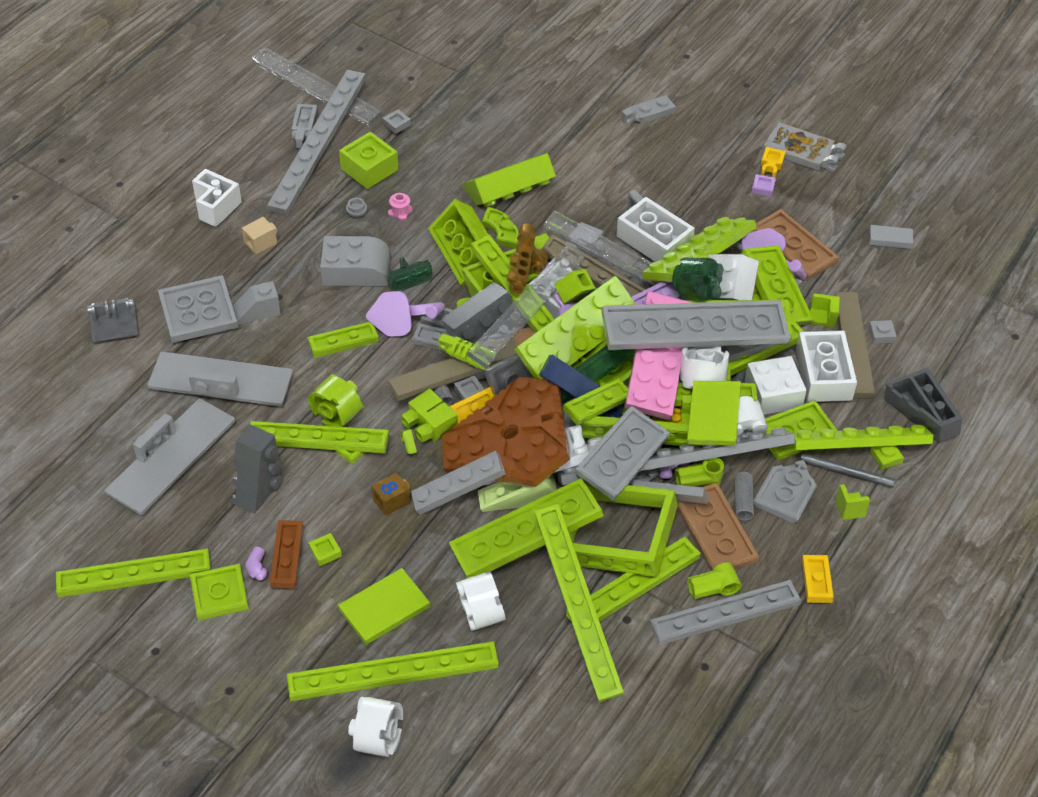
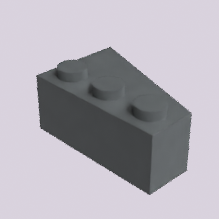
[441,282,523,343]
[885,367,962,443]
[231,424,282,514]

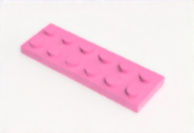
[624,291,692,420]

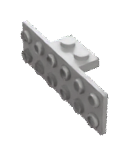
[148,352,293,407]
[105,399,235,515]

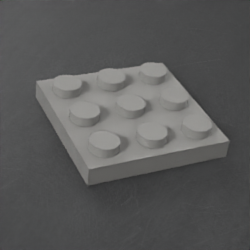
[158,275,238,343]

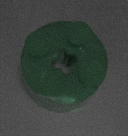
[672,257,724,303]

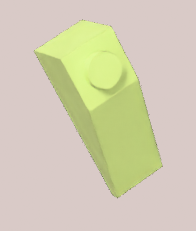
[478,474,557,512]

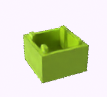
[339,132,398,189]

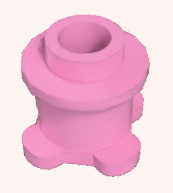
[388,193,413,221]

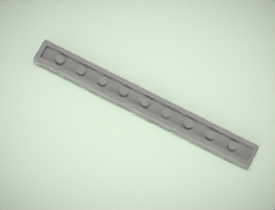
[267,70,366,216]
[557,428,795,485]

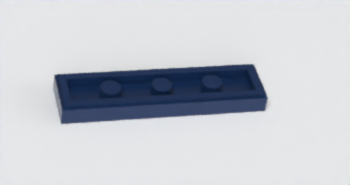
[539,354,625,418]

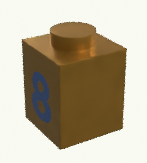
[372,472,411,516]

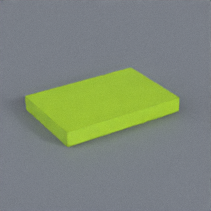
[687,381,741,446]
[765,400,838,461]
[338,568,430,645]

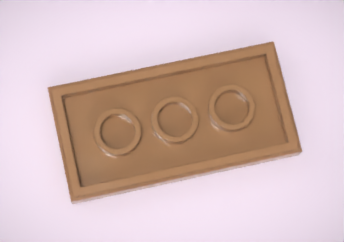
[750,209,840,281]
[677,482,760,571]

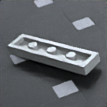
[411,451,506,515]

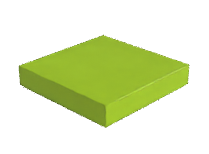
[190,564,249,621]

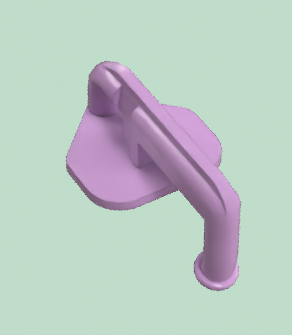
[741,228,807,280]
[366,291,445,337]

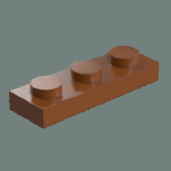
[270,520,304,589]

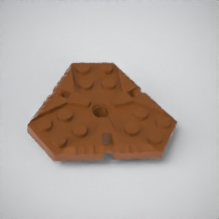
[441,377,570,487]

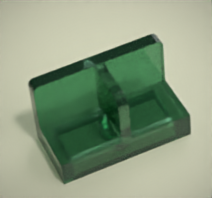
[388,257,432,292]

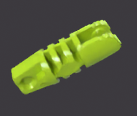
[438,333,497,371]

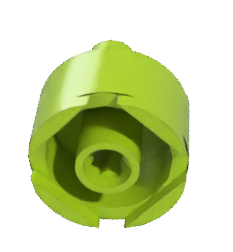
[308,374,364,427]

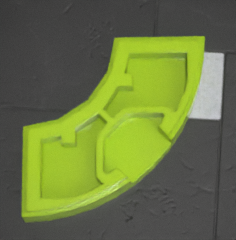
[482,207,518,248]

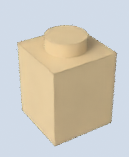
[242,217,277,255]

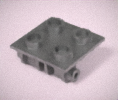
[87,298,138,343]

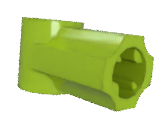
[674,457,724,487]
[687,562,742,599]

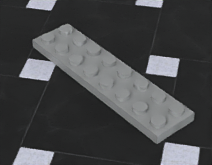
[601,300,790,350]

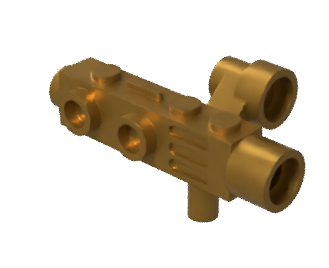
[506,224,548,294]

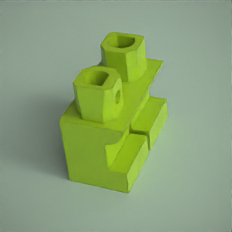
[401,388,458,443]

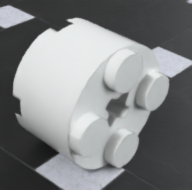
[680,346,729,389]
[737,396,768,438]
[456,572,506,631]
[348,697,403,757]

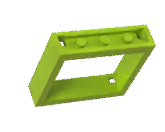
[569,481,678,576]

